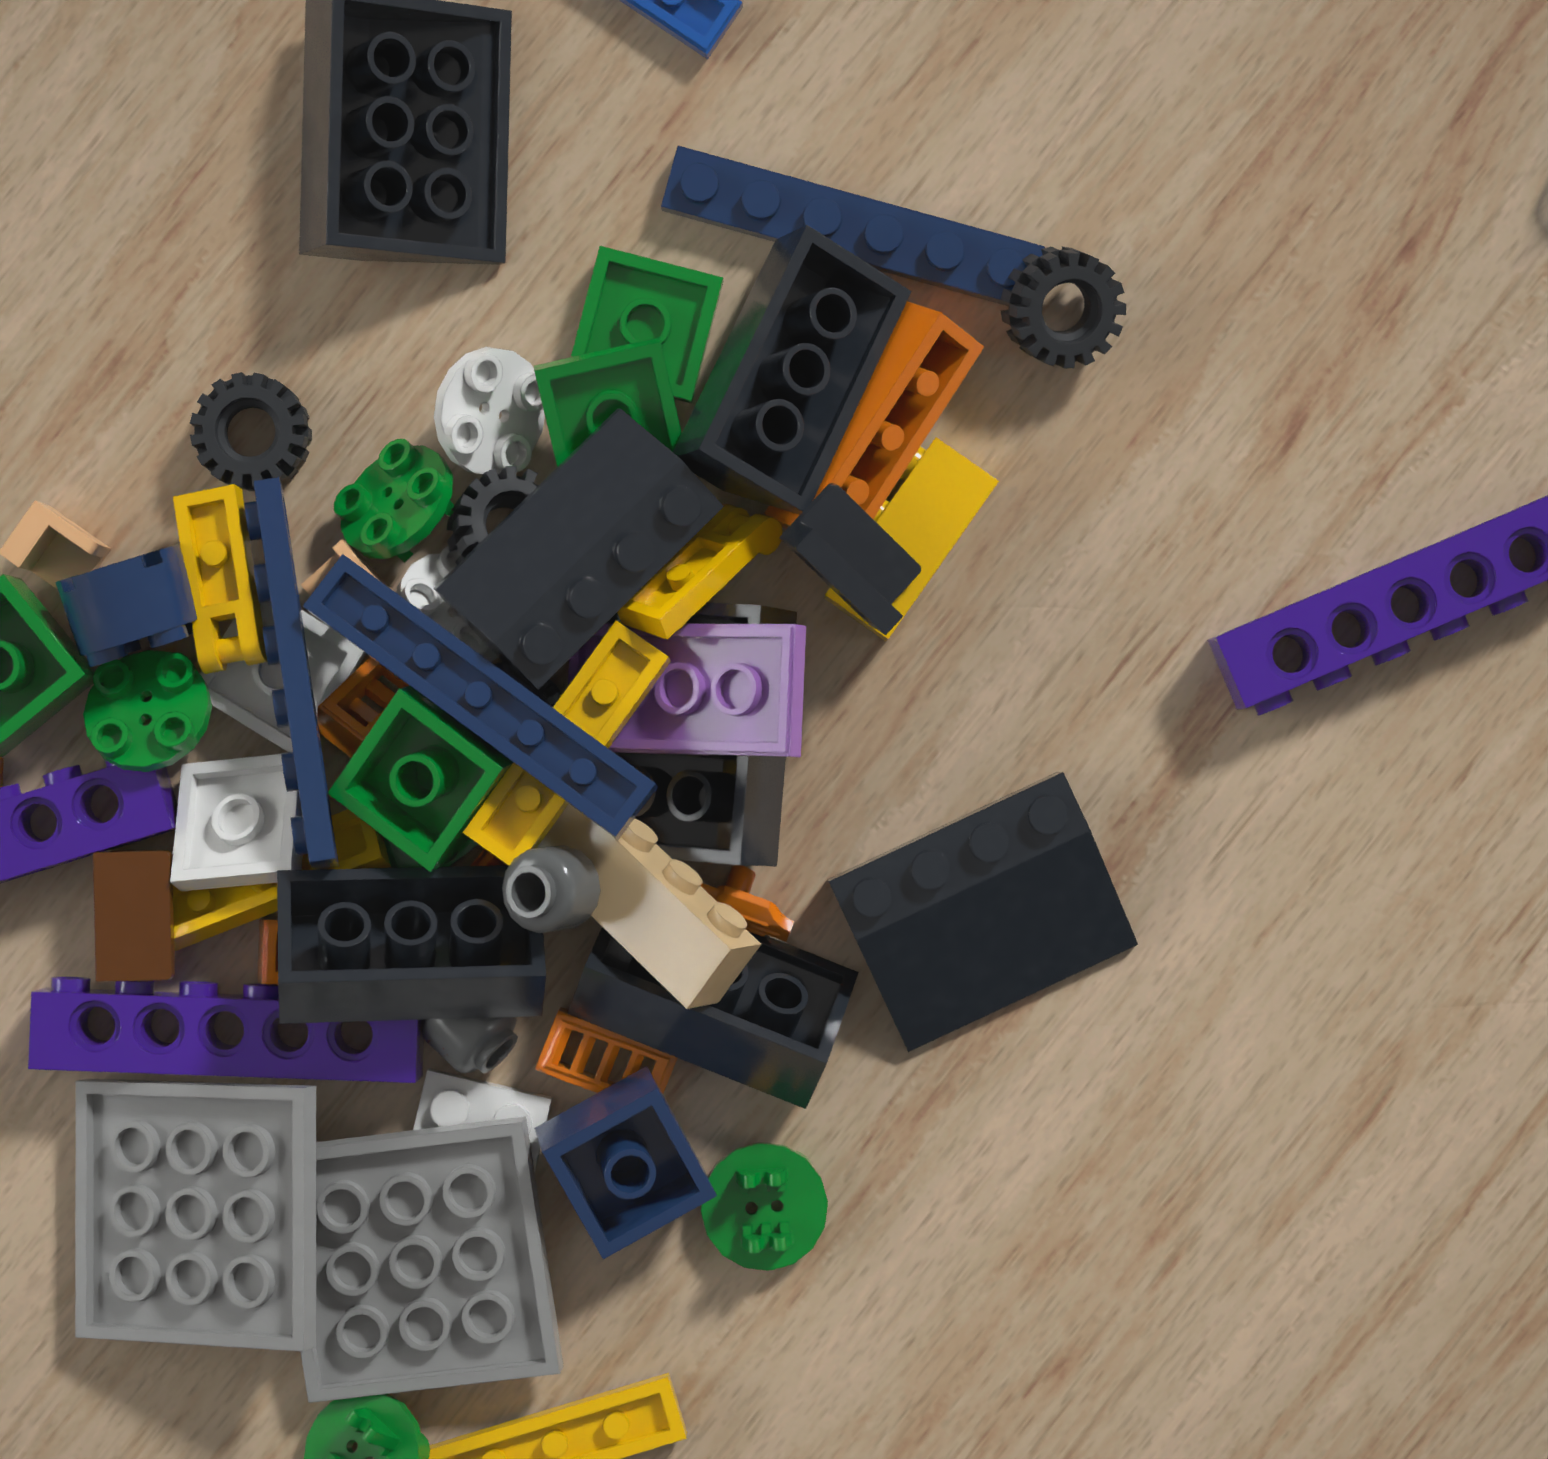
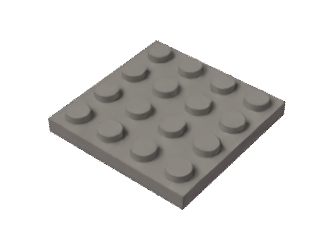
[75,1079,316,1352]
[300,1116,564,1403]

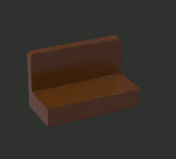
[93,850,175,982]

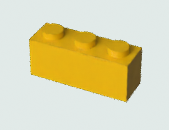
[824,437,999,641]

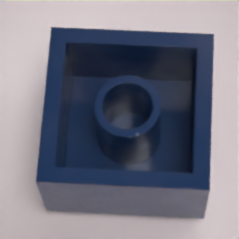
[534,1066,717,1259]

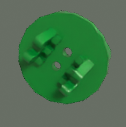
[334,439,454,563]
[83,650,212,772]
[701,1142,828,1271]
[304,1394,430,1459]

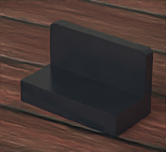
[779,483,921,635]

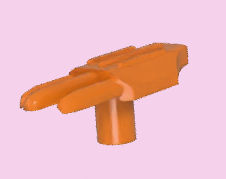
[701,865,794,942]

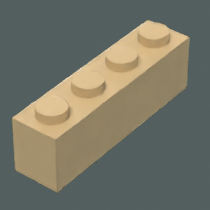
[537,804,761,1009]

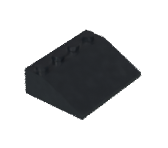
[299,0,512,265]
[605,602,797,867]
[828,772,1138,1052]

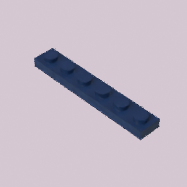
[661,146,1045,306]
[244,477,339,870]
[303,554,658,840]

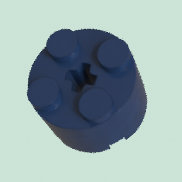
[55,543,197,667]

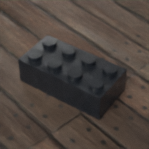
[277,865,546,1024]

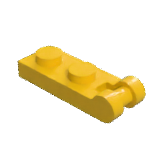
[173,484,268,674]
[617,504,783,640]

